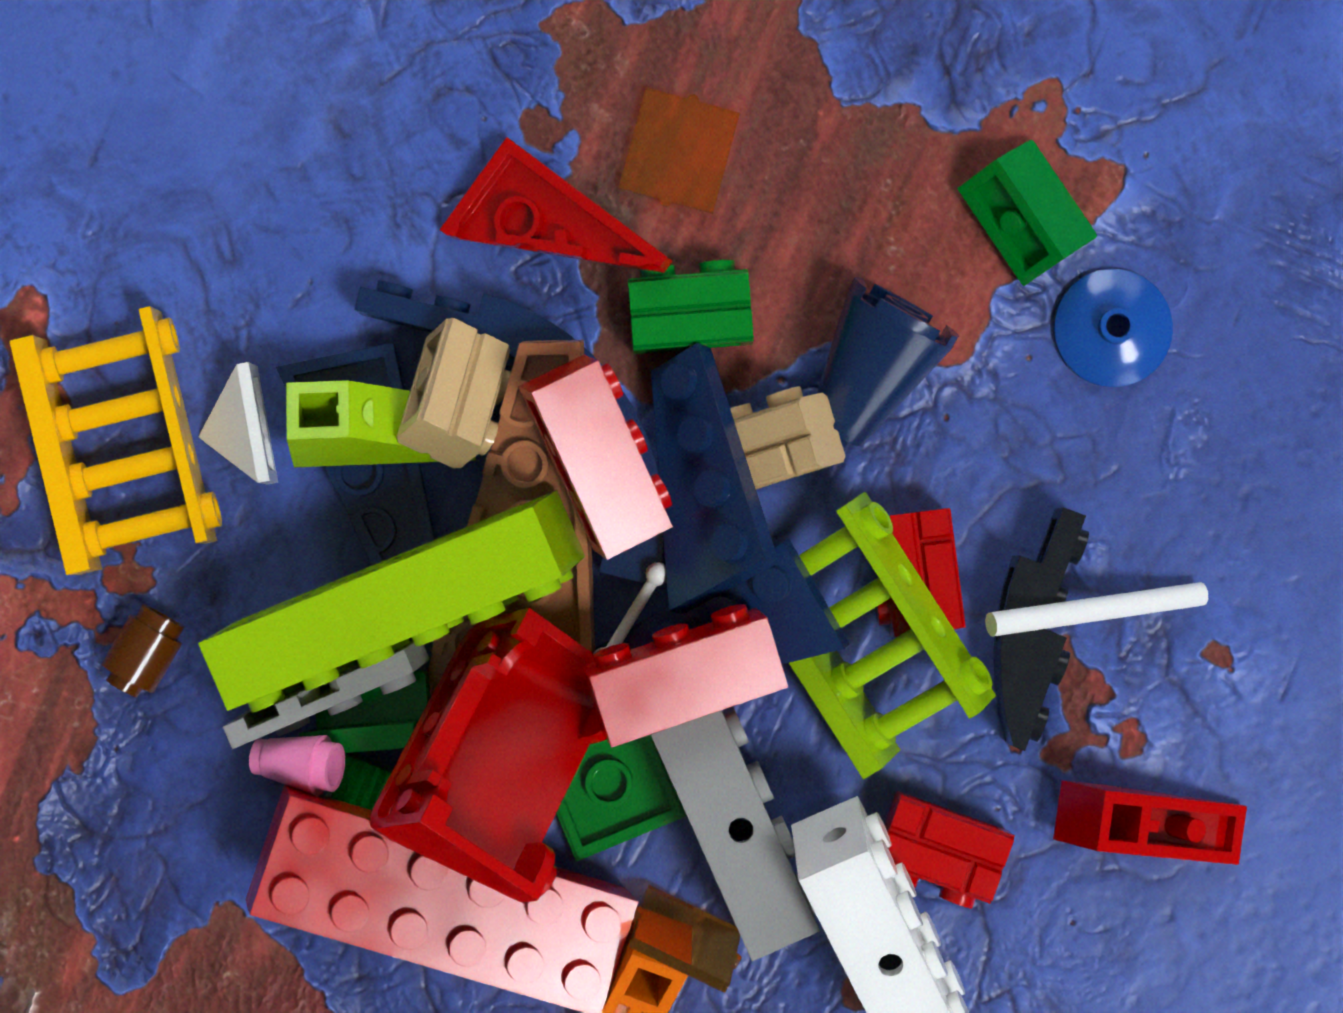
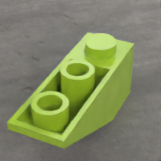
[286,380,476,468]

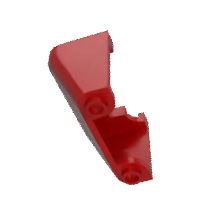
[369,607,606,902]

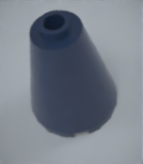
[817,277,959,451]

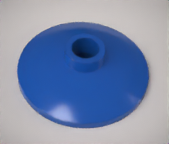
[1054,269,1173,387]

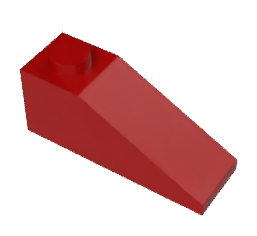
[1053,780,1247,865]

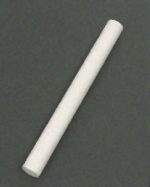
[985,582,1208,637]

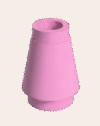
[249,735,345,796]

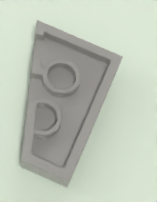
[223,641,430,749]

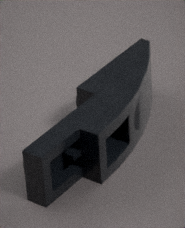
[993,507,1089,751]

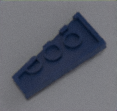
[276,342,436,565]
[651,343,779,614]
[595,539,850,664]

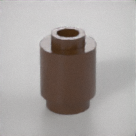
[101,604,185,698]

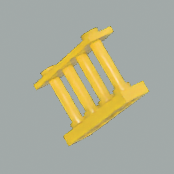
[9,306,222,575]

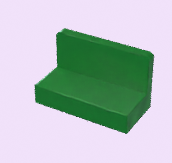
[957,140,1097,287]
[299,670,431,753]

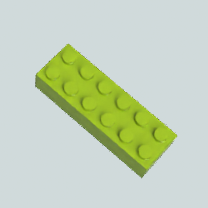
[198,490,585,713]

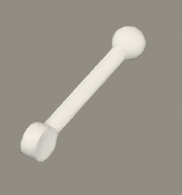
[593,562,667,654]

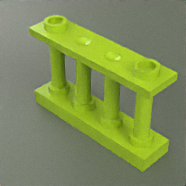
[789,492,996,779]

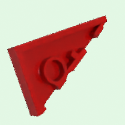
[440,137,673,273]

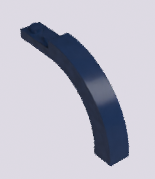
[354,280,664,587]

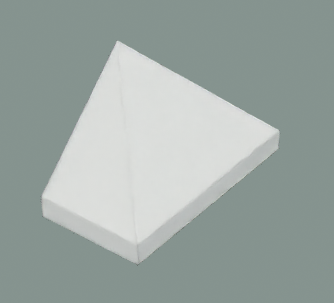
[198,362,278,485]

